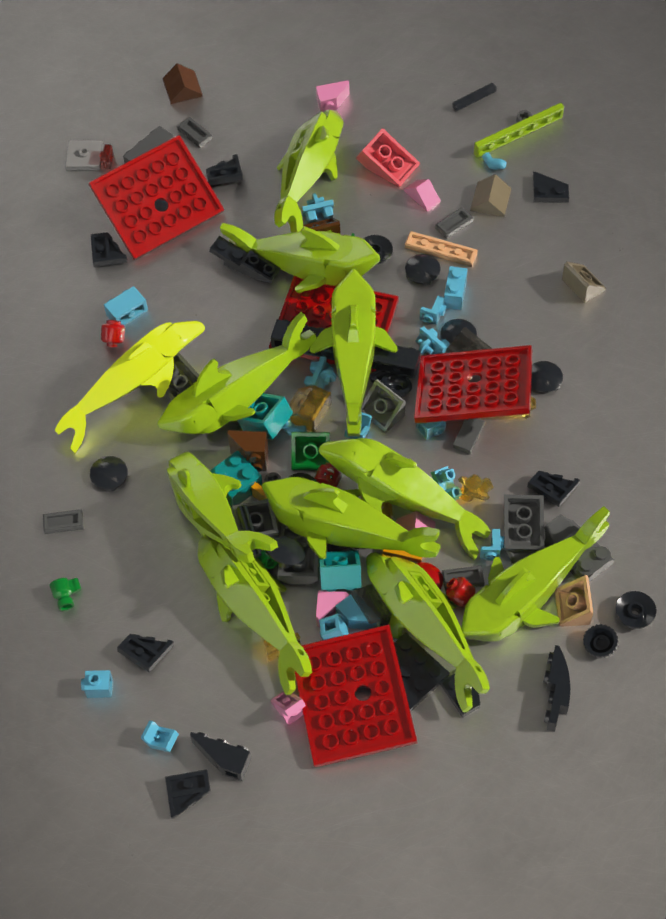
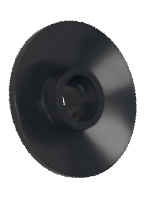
[363,235,393,265]
[615,591,657,629]

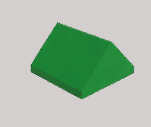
[291,432,330,470]

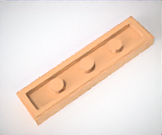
[405,231,478,267]

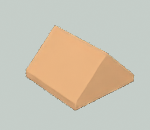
[555,575,593,627]

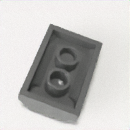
[165,353,199,401]
[503,494,544,564]
[544,514,614,582]
[277,525,319,585]

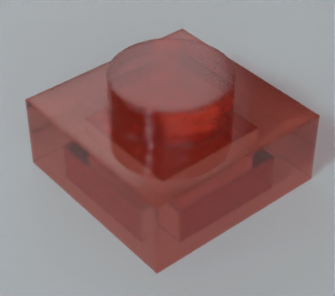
[100,144,114,169]

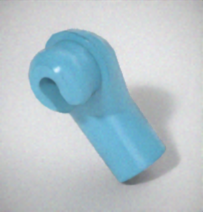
[482,152,507,170]
[282,418,307,436]

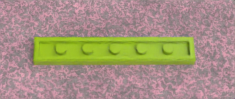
[474,103,564,158]

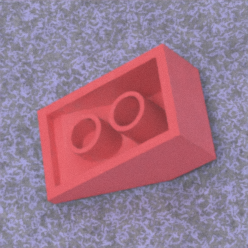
[356,128,420,187]

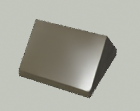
[470,174,511,217]
[562,261,606,303]

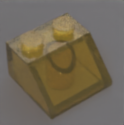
[289,385,332,432]

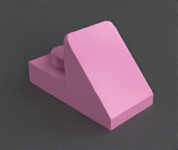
[270,691,306,725]

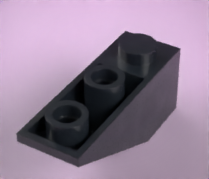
[190,732,251,781]

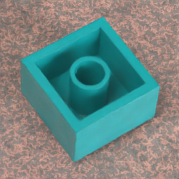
[237,393,293,439]
[210,451,263,508]
[319,550,362,592]

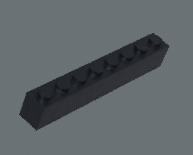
[271,319,420,379]

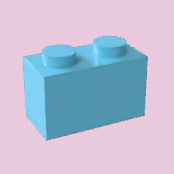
[444,266,468,310]
[104,286,148,325]

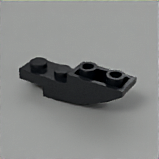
[209,236,281,283]
[544,645,570,732]

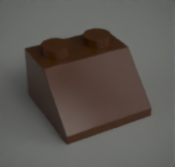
[228,430,269,472]

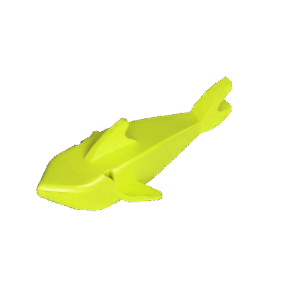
[55,321,205,453]

